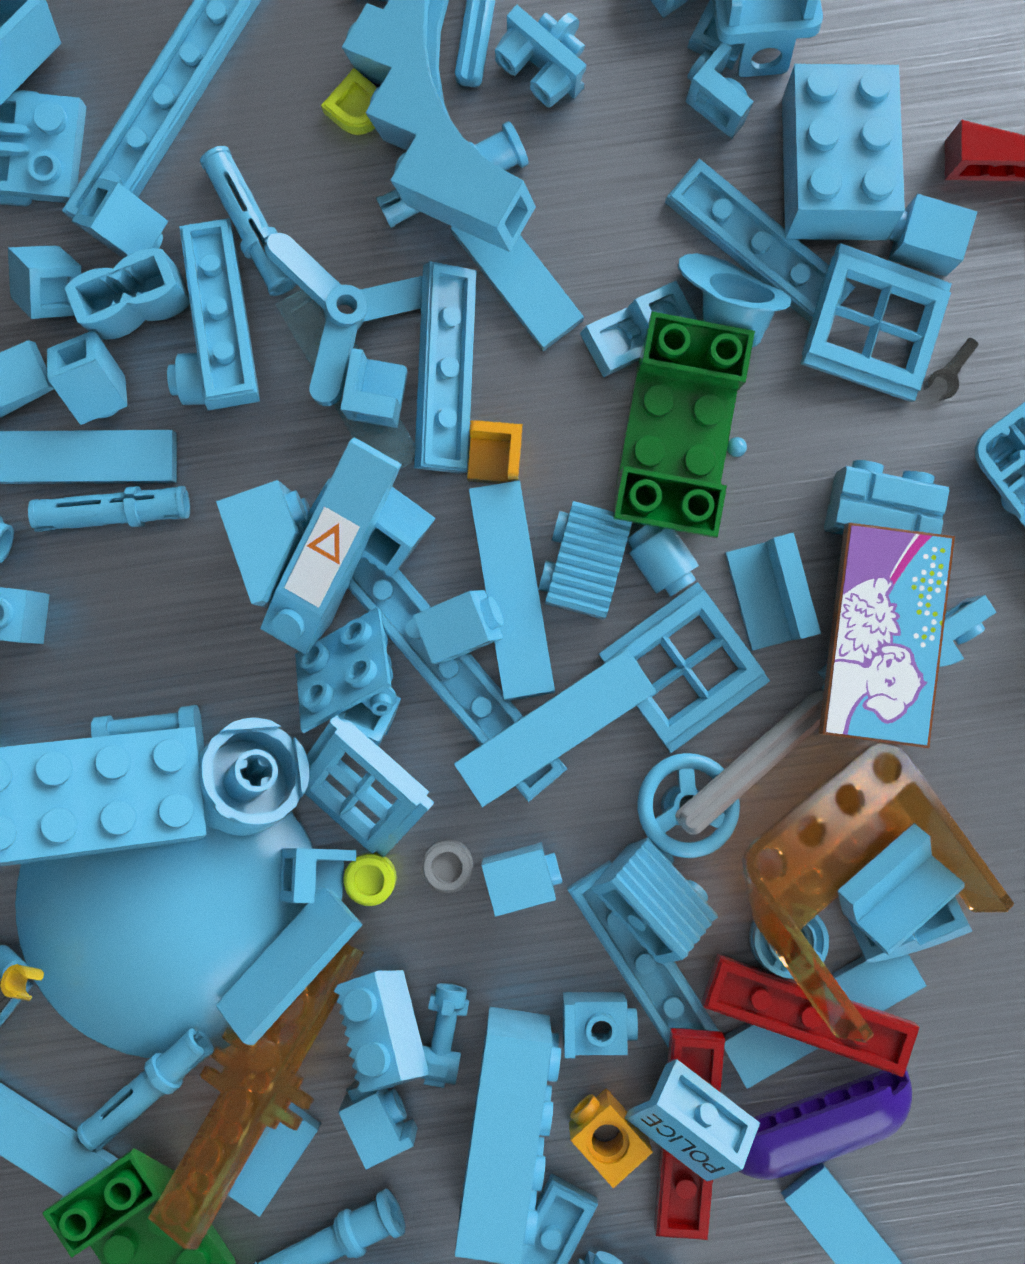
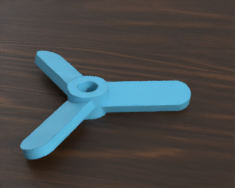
[264,233,422,406]

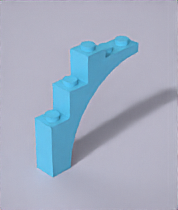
[342,0,536,252]

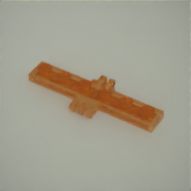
[148,942,364,1250]

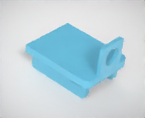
[712,0,823,77]

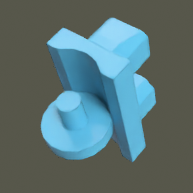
[495,5,587,108]

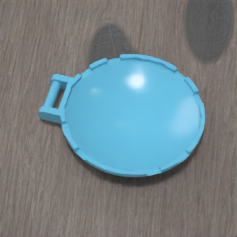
[15,705,314,1058]

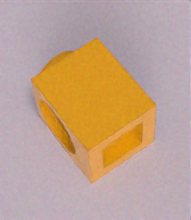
[568,1088,653,1189]

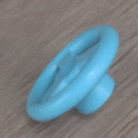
[637,753,740,858]

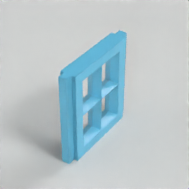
[800,243,952,402]
[598,582,770,753]
[304,715,434,857]

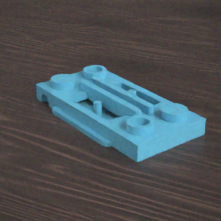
[0,90,87,207]

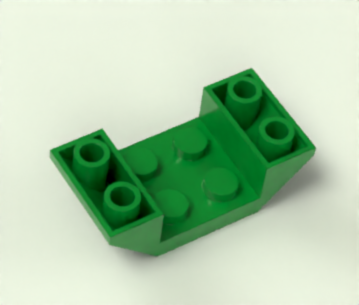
[613,311,755,538]
[42,1148,236,1264]

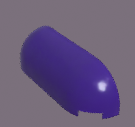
[739,1068,912,1180]

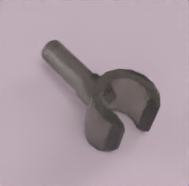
[923,338,979,401]

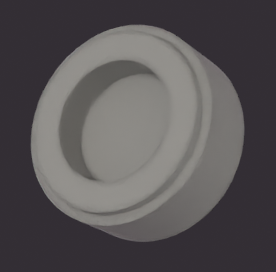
[421,839,473,893]

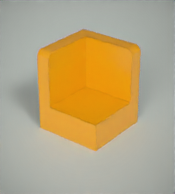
[467,420,523,484]

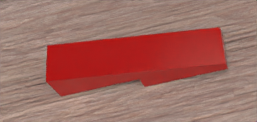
[945,120,1025,181]

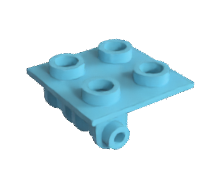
[295,607,397,733]

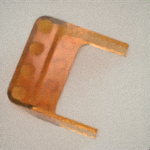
[742,742,1014,1043]

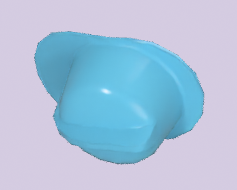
[678,253,791,347]

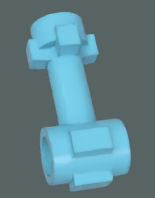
[421,983,469,1088]

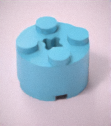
[198,718,310,836]

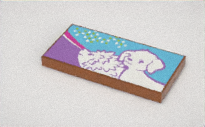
[819,522,955,748]

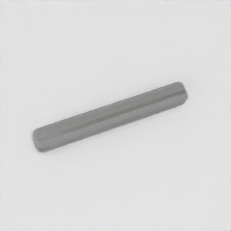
[675,690,824,835]

